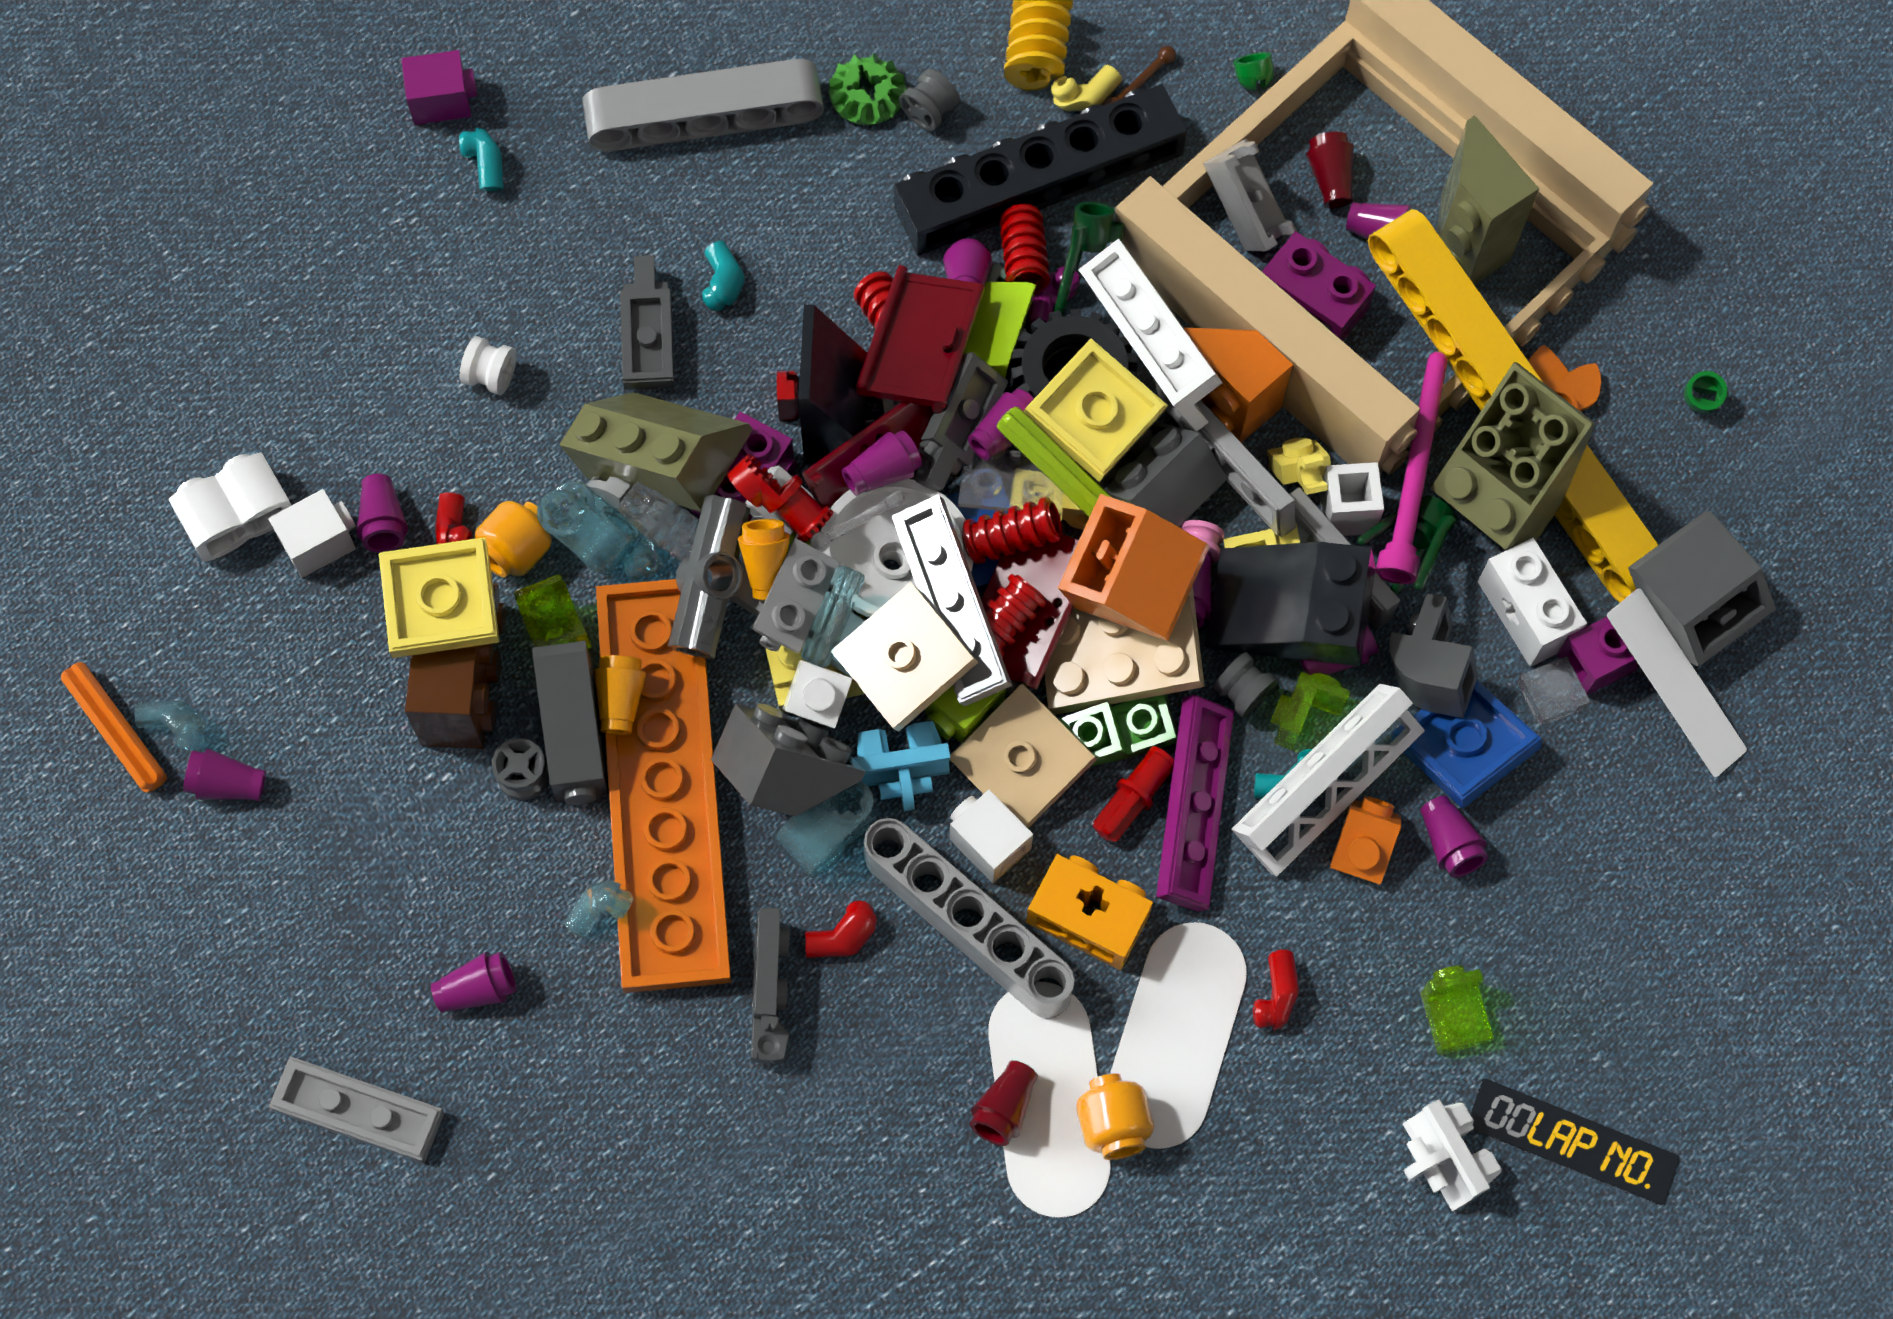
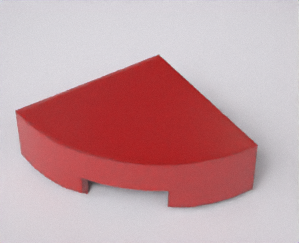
[777,371,799,421]

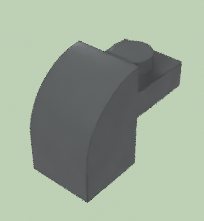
[1389,594,1478,718]

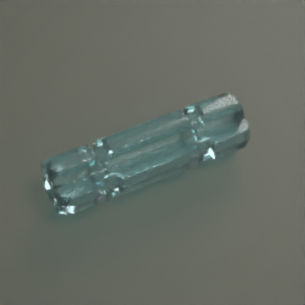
[801,565,865,667]

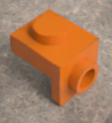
[1330,796,1401,885]

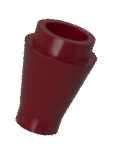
[1306,132,1354,208]
[970,1060,1038,1146]

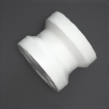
[460,336,517,395]

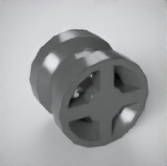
[899,69,961,131]
[1212,652,1278,718]
[492,738,549,801]

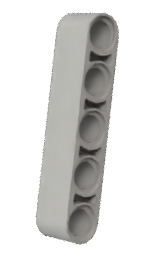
[582,59,824,152]
[864,818,1074,1018]

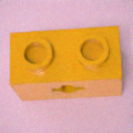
[1026,854,1153,971]

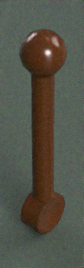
[1103,46,1177,106]

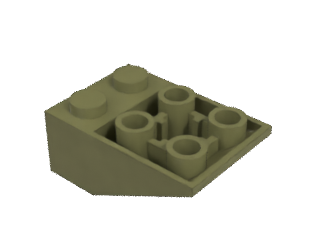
[1430,362,1596,550]

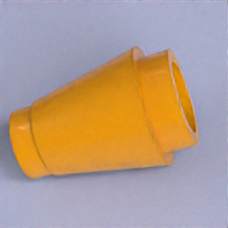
[738,519,790,600]
[593,655,646,735]

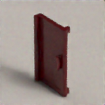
[856,265,985,414]
[802,402,934,508]
[981,534,1079,690]

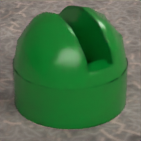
[1234,52,1274,91]
[1684,371,1727,413]

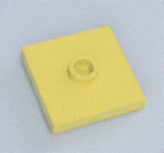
[1024,338,1168,482]
[379,537,499,658]

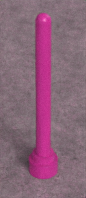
[1375,352,1448,584]

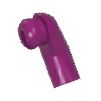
[1027,266,1080,330]

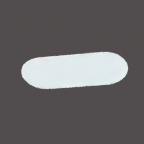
[1110,923,1247,1149]
[988,982,1110,1217]

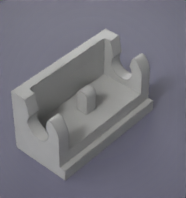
[1203,140,1297,251]

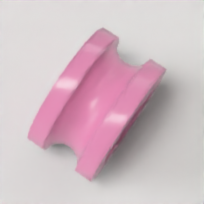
[1180,520,1225,563]

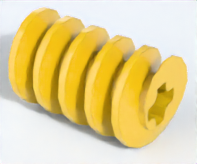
[1004,0,1073,91]

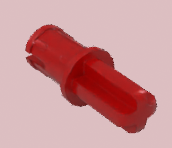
[1092,746,1174,843]

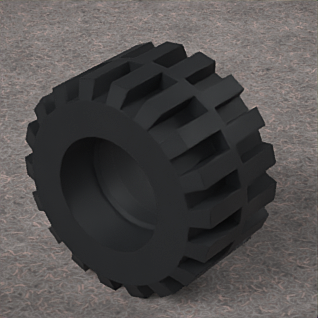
[1010,309,1138,398]

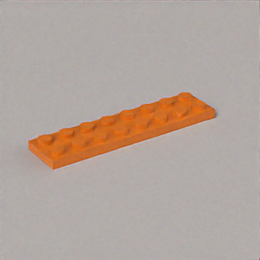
[596,579,731,993]

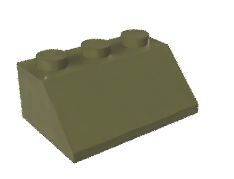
[1437,115,1539,285]
[559,392,753,512]

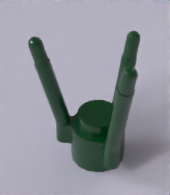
[1054,202,1125,317]
[1358,495,1456,597]

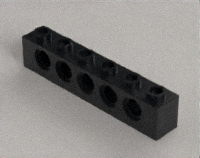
[894,84,1187,256]

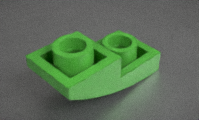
[1059,694,1178,766]

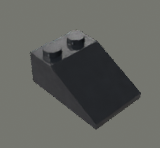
[799,304,877,464]
[1205,542,1376,667]

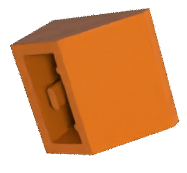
[1184,328,1293,443]
[1058,494,1210,641]

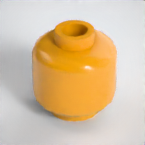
[475,501,552,578]
[1076,1073,1154,1160]

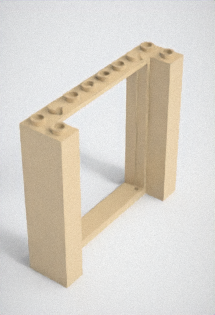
[1111,0,1654,475]

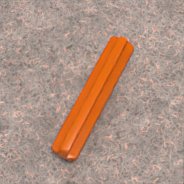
[61,662,167,793]

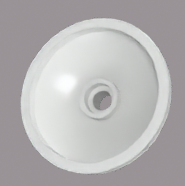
[818,479,973,618]

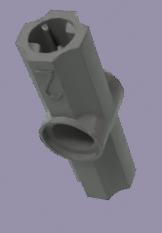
[668,495,751,659]

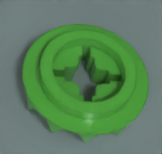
[829,52,906,125]

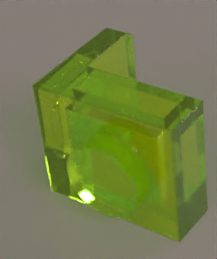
[514,575,591,649]
[1270,672,1350,751]

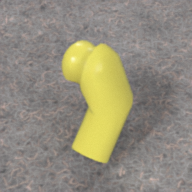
[1051,65,1122,111]

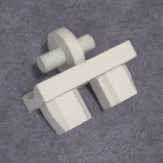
[1403,1099,1501,1212]

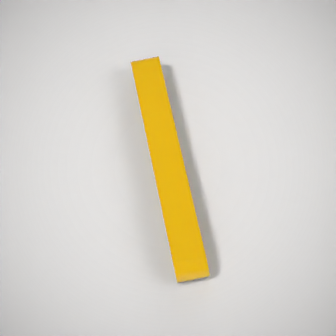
[1368,209,1658,603]

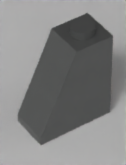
[532,641,609,805]

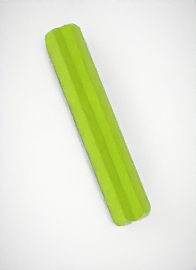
[997,406,1113,517]

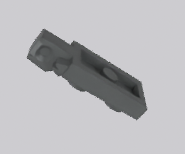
[620,255,675,390]
[911,352,1008,491]
[750,907,790,1064]

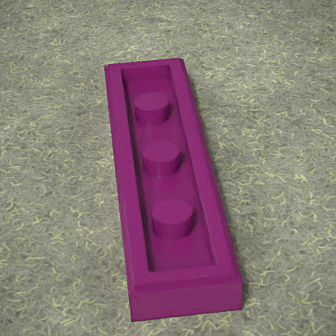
[1156,694,1234,912]

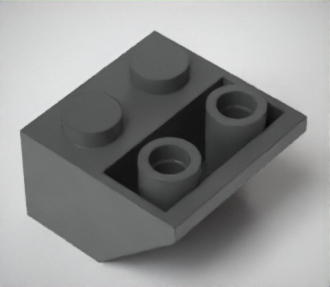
[1086,421,1228,527]
[1628,511,1776,667]
[711,703,866,816]

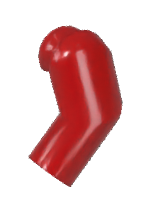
[435,492,473,544]
[805,900,877,958]
[1252,950,1299,1030]

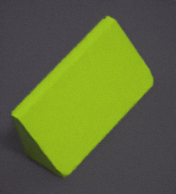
[964,282,1036,379]

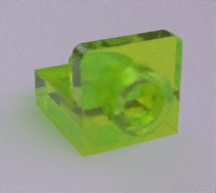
[1421,965,1494,1055]

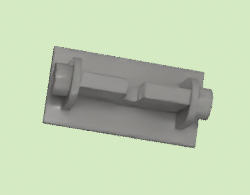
[752,538,841,654]

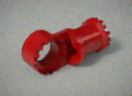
[727,454,834,542]

